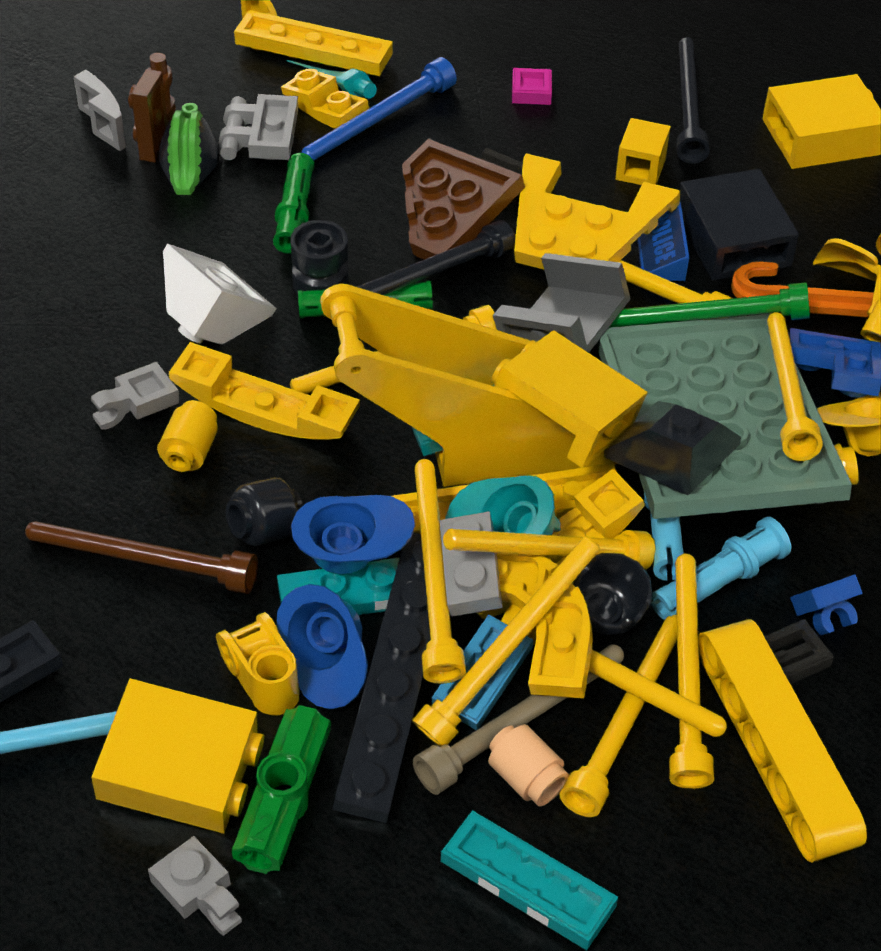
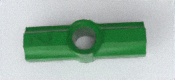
[232,705,331,874]

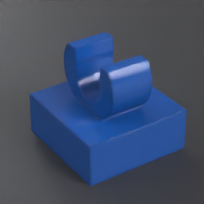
[790,574,863,635]

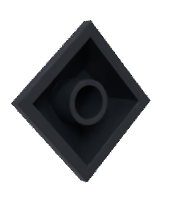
[604,401,741,495]

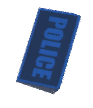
[637,202,689,281]

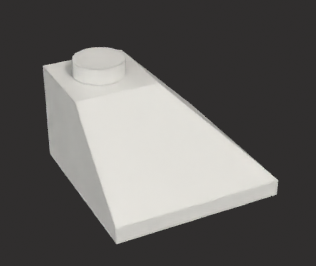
[163,244,277,344]

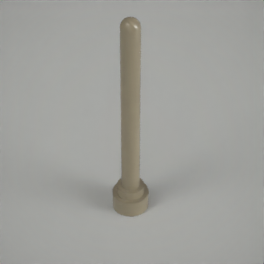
[413,645,624,795]

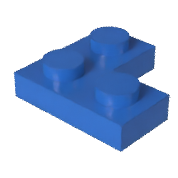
[789,328,881,397]

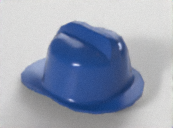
[291,495,415,575]
[276,584,368,709]

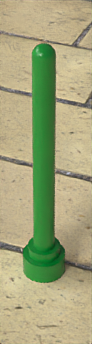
[609,282,810,328]

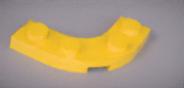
[497,553,593,698]

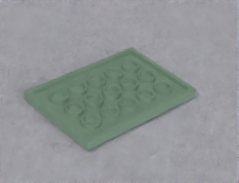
[596,314,852,519]

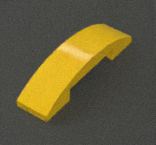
[169,342,360,439]
[476,469,645,620]

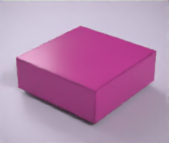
[512,68,552,105]

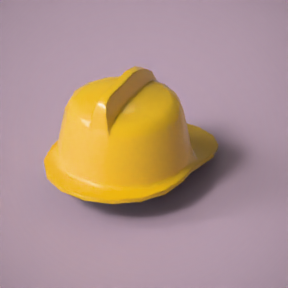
[817,392,881,457]

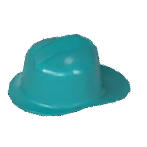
[445,475,561,535]

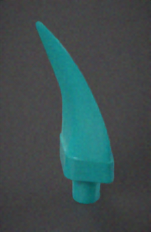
[287,60,377,99]

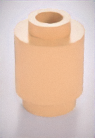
[488,724,569,806]

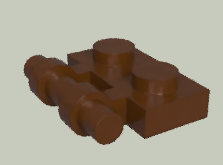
[128,52,176,163]

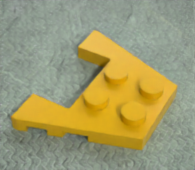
[514,153,680,270]

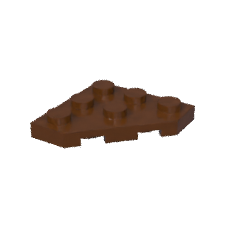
[402,139,525,260]

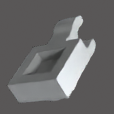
[91,362,179,429]
[148,836,242,936]

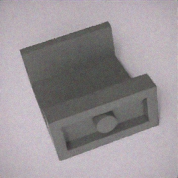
[493,253,630,353]

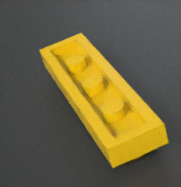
[234,10,393,76]

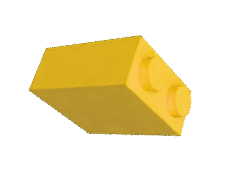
[762,74,881,169]
[91,678,264,834]

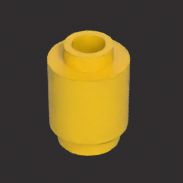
[157,400,218,472]

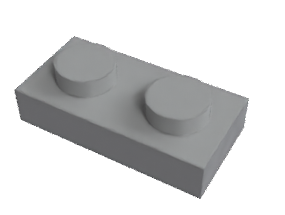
[439,511,503,616]

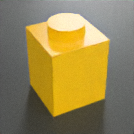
[615,118,671,185]

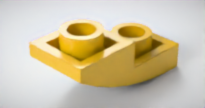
[281,69,369,129]

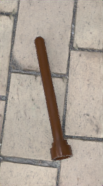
[25,521,258,594]

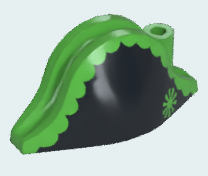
[159,103,220,195]

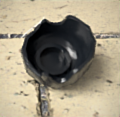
[573,553,652,636]

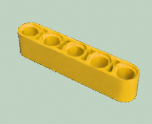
[698,619,867,863]

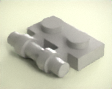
[218,94,298,160]

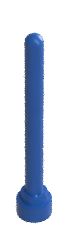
[301,57,457,161]

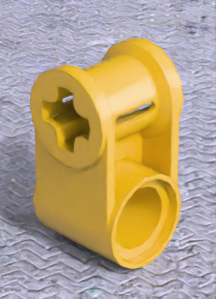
[216,612,299,715]

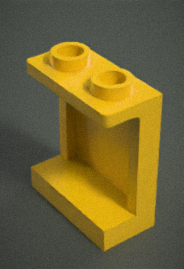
[491,330,648,469]

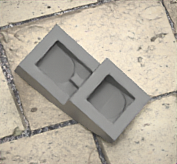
[74,69,126,151]

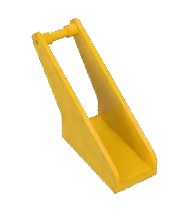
[320,284,618,487]

